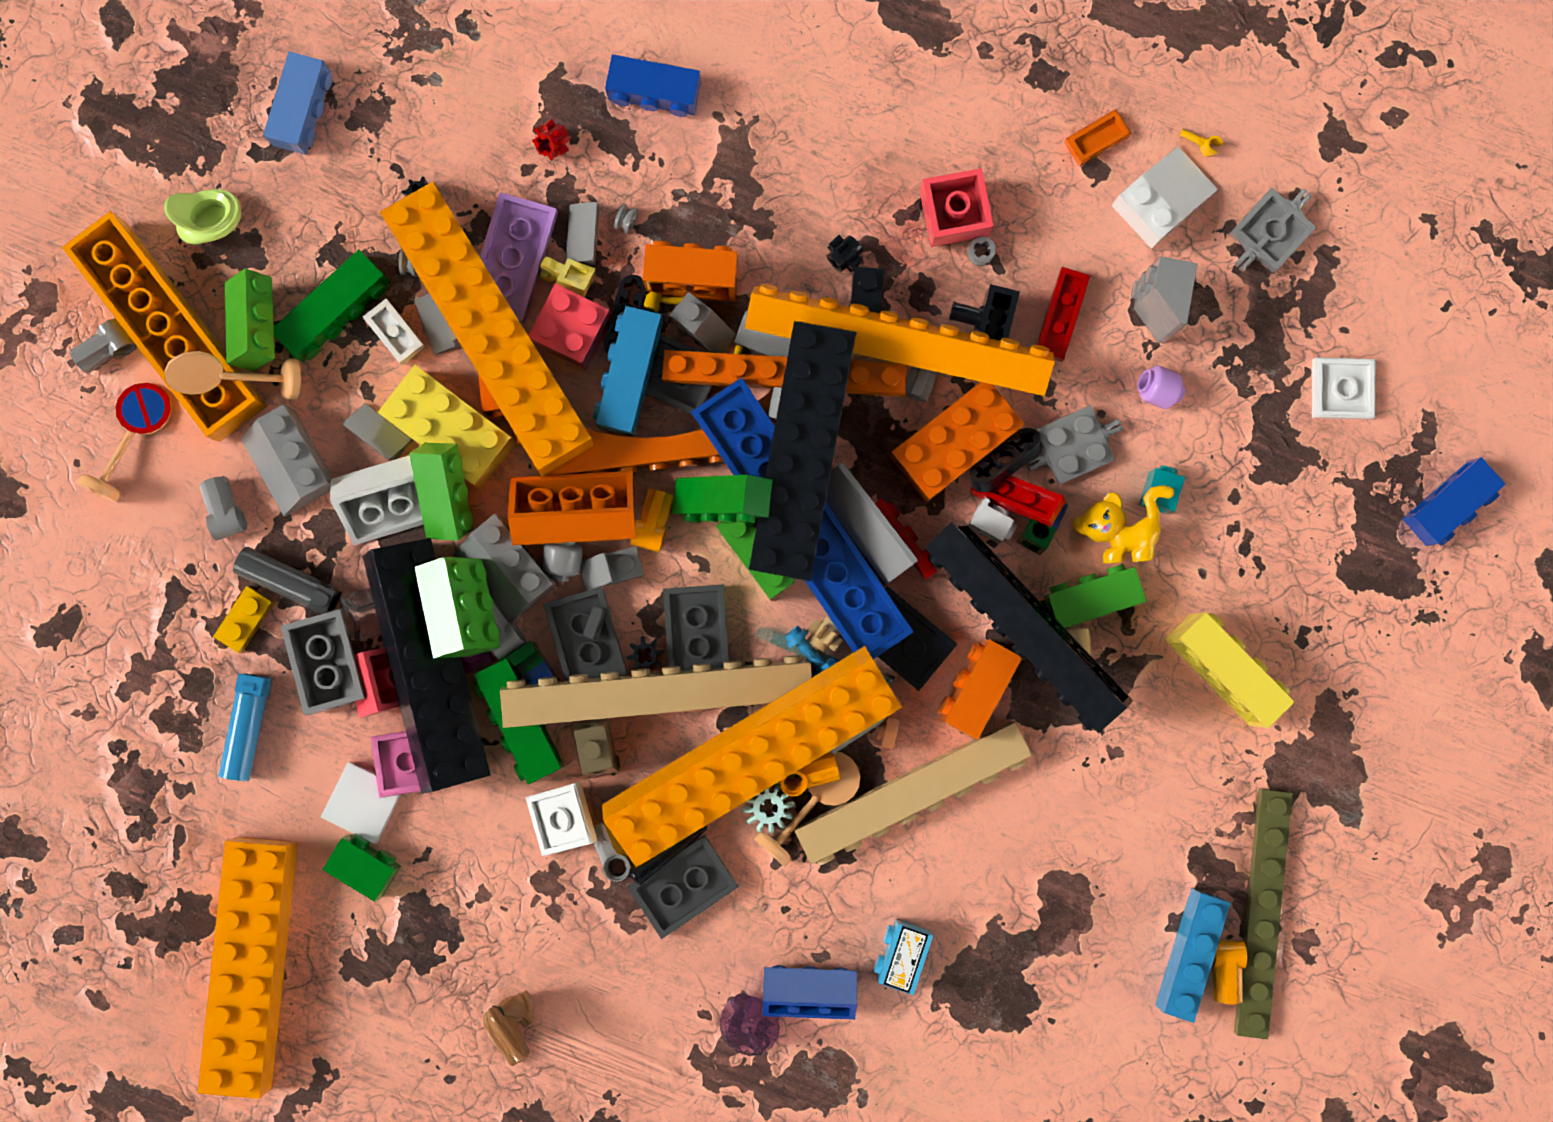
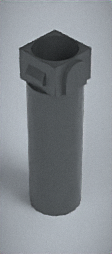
[233,546,343,614]

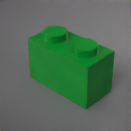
[322,834,401,902]

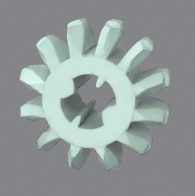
[743,782,795,834]

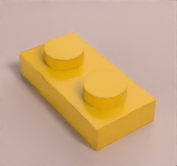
[213,586,275,653]

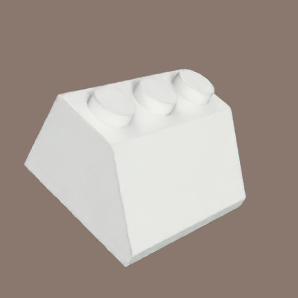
[330,456,424,545]

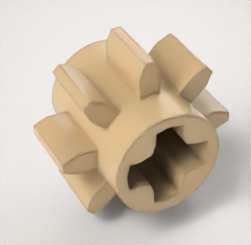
[807,616,844,654]

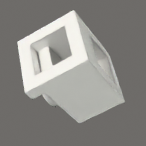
[968,497,1018,544]

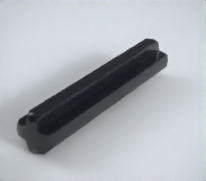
[629,825,708,885]

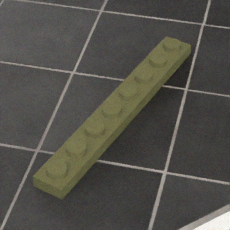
[1234,789,1293,1040]

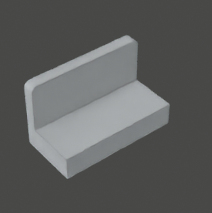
[414,294,461,355]

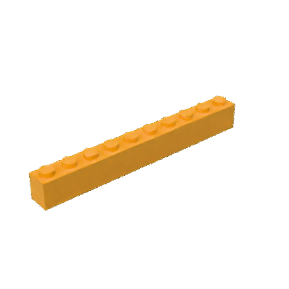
[745,284,1055,396]

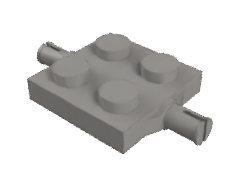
[1229,188,1316,273]
[1026,405,1123,485]

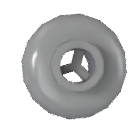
[542,542,583,582]

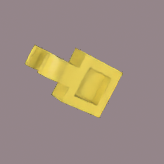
[539,257,596,297]

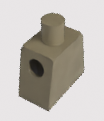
[574,718,619,778]

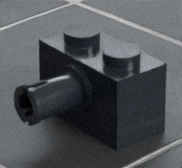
[949,284,1020,341]

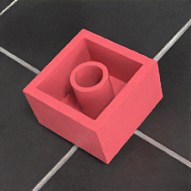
[919,168,994,247]
[528,283,611,370]

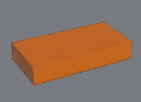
[1064,109,1132,167]

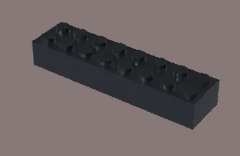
[749,321,856,581]
[925,521,1133,734]
[362,538,491,794]

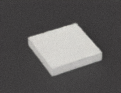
[1312,357,1376,420]
[321,761,401,844]
[525,782,598,856]

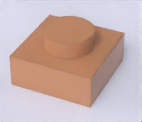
[876,716,900,750]

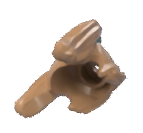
[483,990,534,1066]

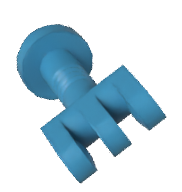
[785,625,837,677]

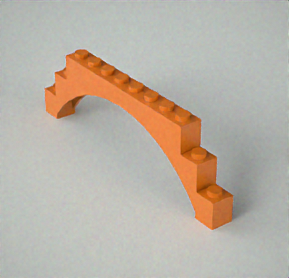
[478,376,776,475]

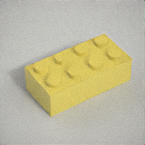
[377,365,517,489]
[1164,612,1294,728]

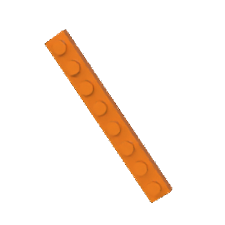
[662,350,907,397]

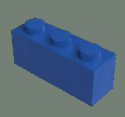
[605,54,701,117]
[1402,457,1506,546]
[762,965,857,1020]

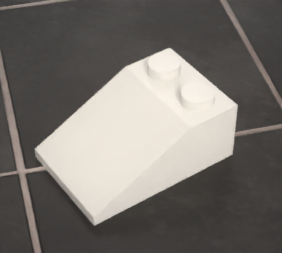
[1112,147,1218,249]

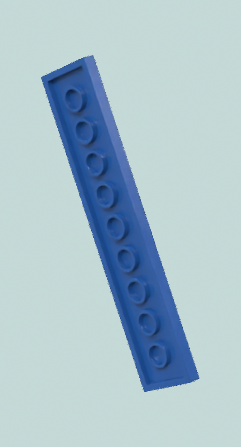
[691,377,913,659]

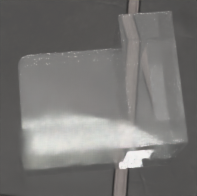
[340,588,381,641]

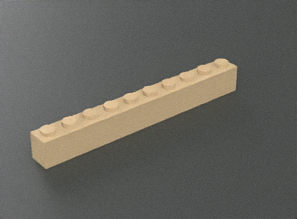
[500,655,812,728]

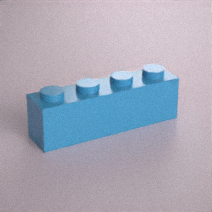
[593,306,664,437]
[1155,888,1231,1023]

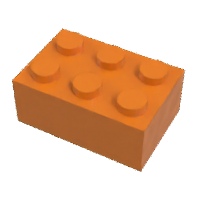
[642,241,739,302]
[937,639,1022,740]

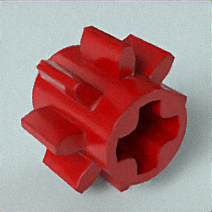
[532,119,571,160]

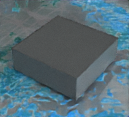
[583,606,607,639]

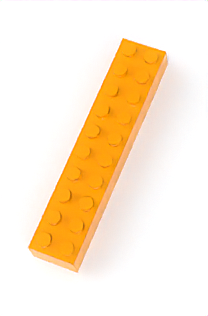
[380,181,594,477]
[602,646,902,867]

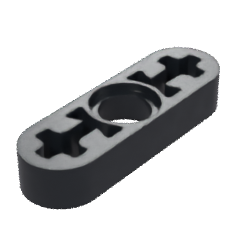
[604,275,647,355]
[970,428,1041,492]

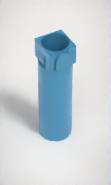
[218,673,272,781]

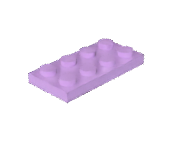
[480,192,558,324]

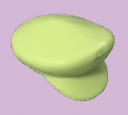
[164,189,241,245]

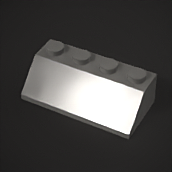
[825,462,918,586]

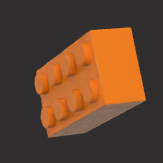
[889,382,1025,503]
[508,471,636,546]

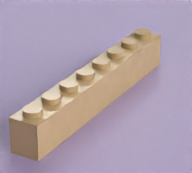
[794,721,1032,866]

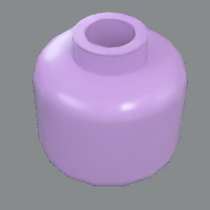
[1137,365,1185,409]

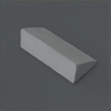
[566,202,600,266]
[734,311,791,357]
[343,403,412,461]

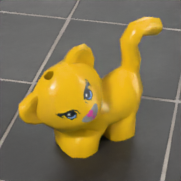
[1072,485,1174,563]

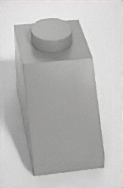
[670,292,737,353]

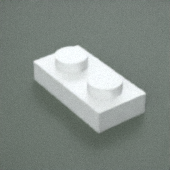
[363,299,425,365]

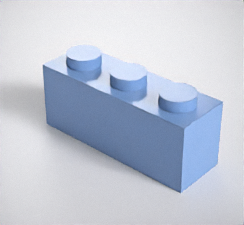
[263,51,332,155]

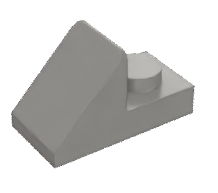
[581,546,645,591]

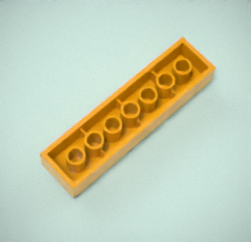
[62,211,267,442]
[197,837,298,1099]

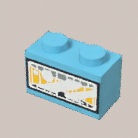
[873,919,933,995]

